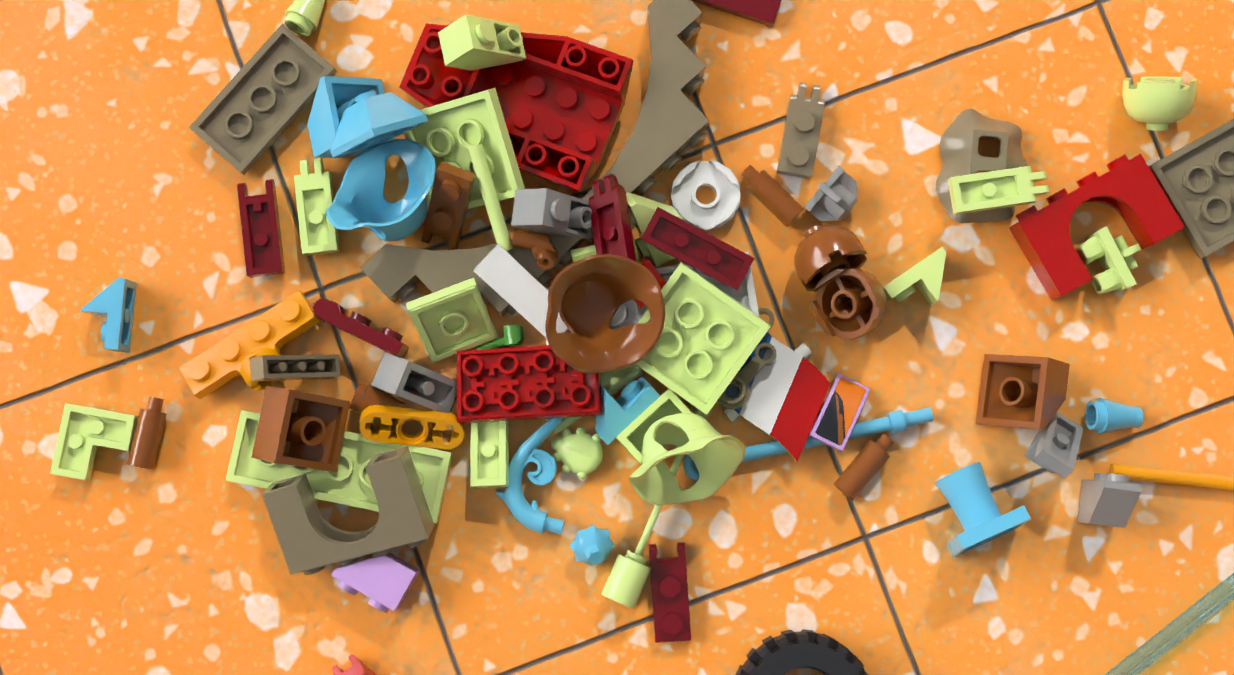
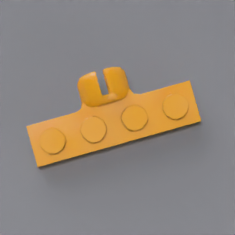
[180,290,320,399]

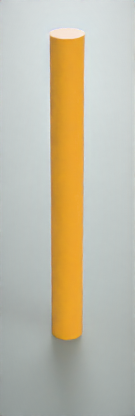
[1109,464,1234,491]

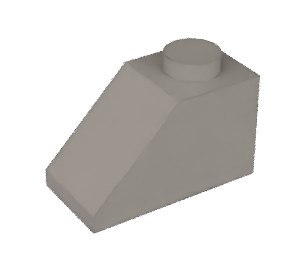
[371,352,457,413]

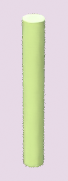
[468,144,513,251]

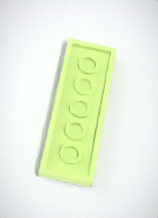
[226,410,453,523]

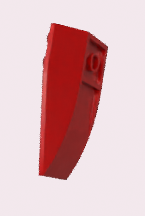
[399,23,634,192]

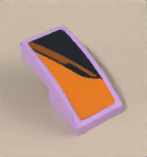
[809,373,870,452]

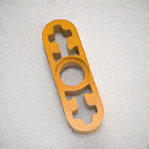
[360,405,464,449]

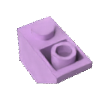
[331,553,421,613]

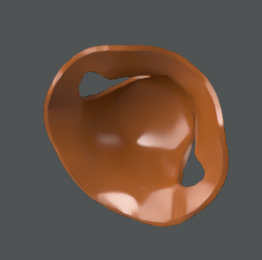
[545,254,665,373]

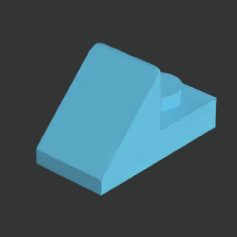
[80,278,137,353]
[595,376,660,445]

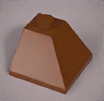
[976,354,1070,431]

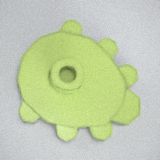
[551,427,603,480]

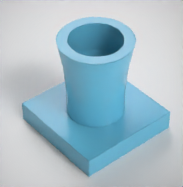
[935,462,1031,557]

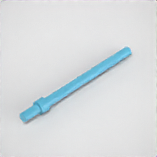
[741,407,933,463]

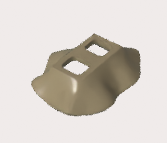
[936,109,1028,223]

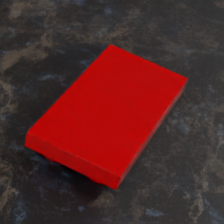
[457,345,602,423]

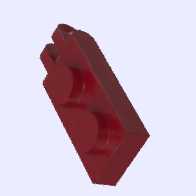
[589,174,636,261]

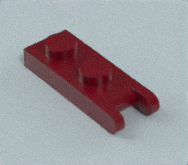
[237,179,285,278]
[649,542,691,643]

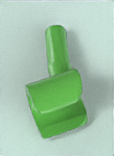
[476,324,524,350]

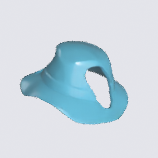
[325,139,436,242]

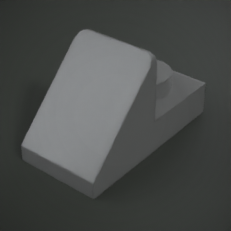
[1025,412,1083,478]

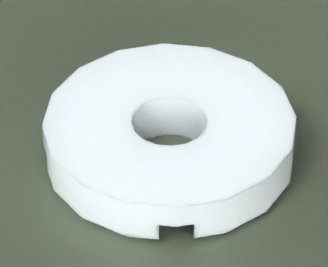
[670,161,741,231]

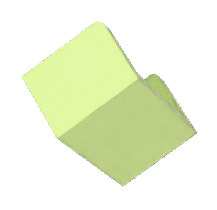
[616,388,692,464]

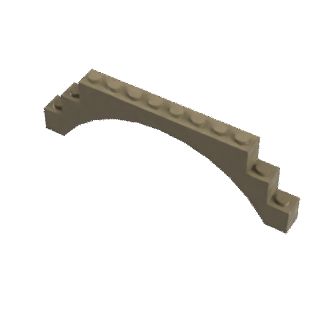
[360,0,709,316]

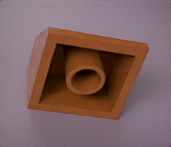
[251,386,350,472]

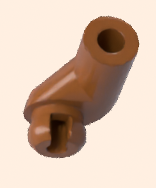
[512,229,559,270]

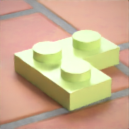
[50,403,138,480]

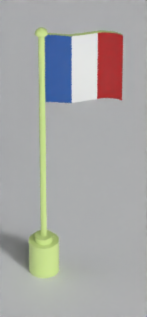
[601,332,830,609]

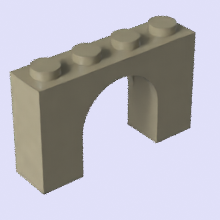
[262,446,435,575]

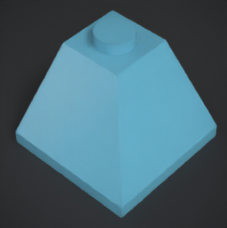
[307,76,394,158]
[330,90,428,158]

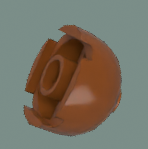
[794,225,867,292]
[812,268,886,340]

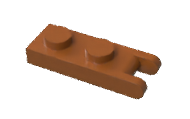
[421,161,476,250]

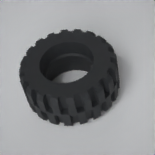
[736,629,868,675]

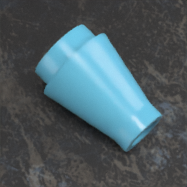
[1085,398,1143,434]

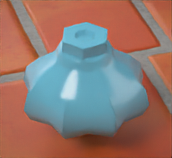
[569,525,615,566]

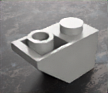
[511,188,593,239]
[1078,473,1142,528]

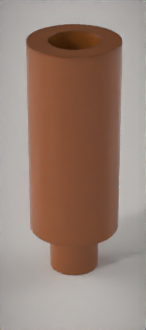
[741,165,804,227]
[127,396,167,469]
[833,434,894,501]

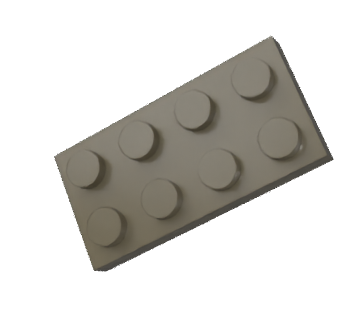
[189,23,337,175]

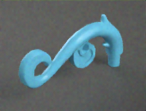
[496,417,565,534]

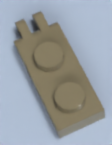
[776,82,825,179]

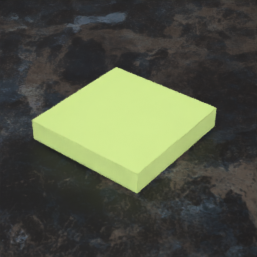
[406,277,499,363]

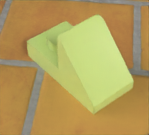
[883,247,946,305]

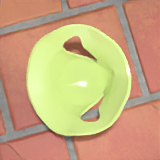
[629,413,746,506]

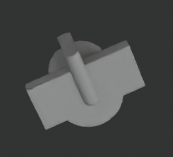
[804,166,858,222]

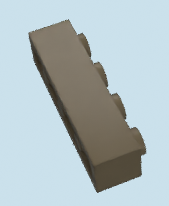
[250,354,341,381]

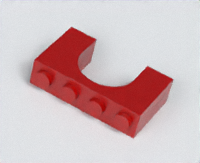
[1009,154,1184,300]

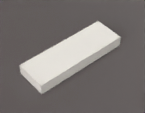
[474,244,568,338]

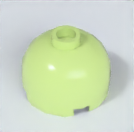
[1122,76,1198,131]

